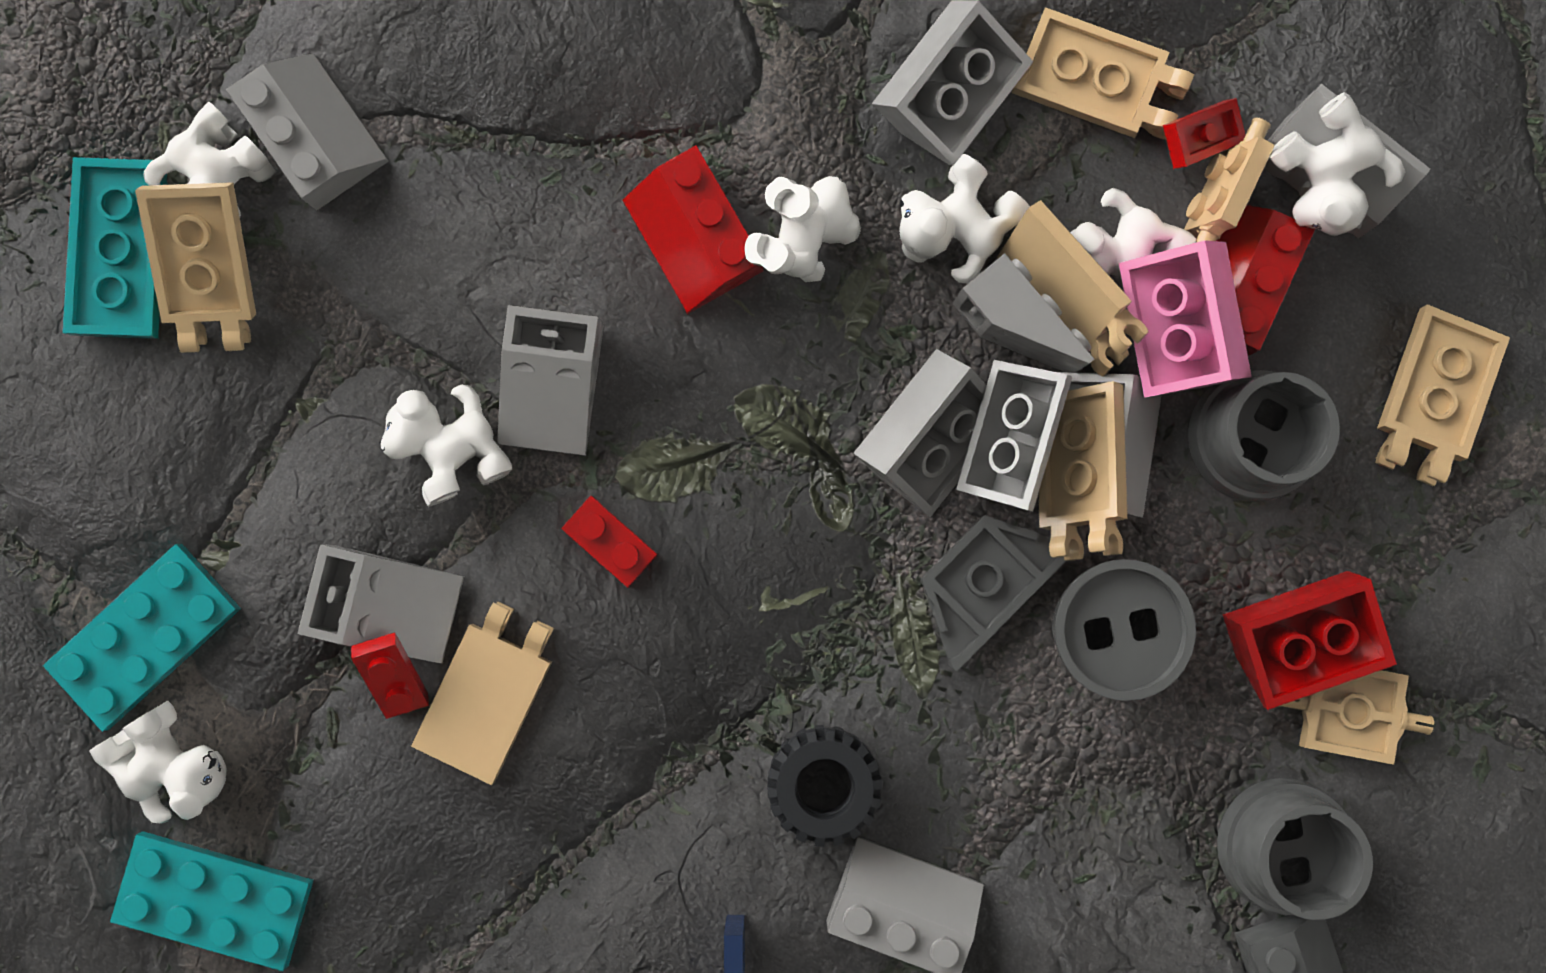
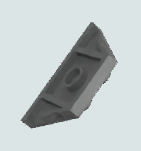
[920,515,1066,672]

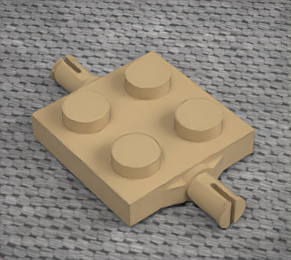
[1184,118,1275,243]
[1279,670,1434,765]

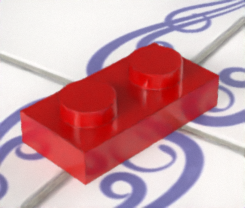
[1163,98,1246,169]
[561,495,658,588]
[351,632,429,719]

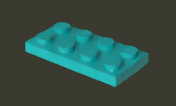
[63,157,167,339]
[43,544,241,732]
[110,831,314,971]

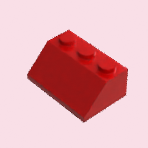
[622,145,764,314]
[1216,205,1315,356]
[1223,571,1397,710]

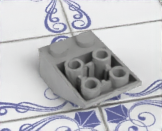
[952,253,1094,373]
[497,305,604,456]
[297,544,464,663]

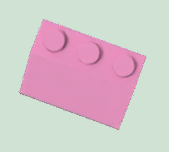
[1119,240,1252,398]

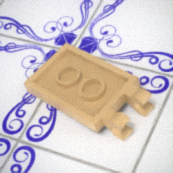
[1012,7,1194,140]
[135,182,256,353]
[997,200,1148,377]
[1375,304,1510,486]
[1039,381,1128,561]
[411,601,554,785]

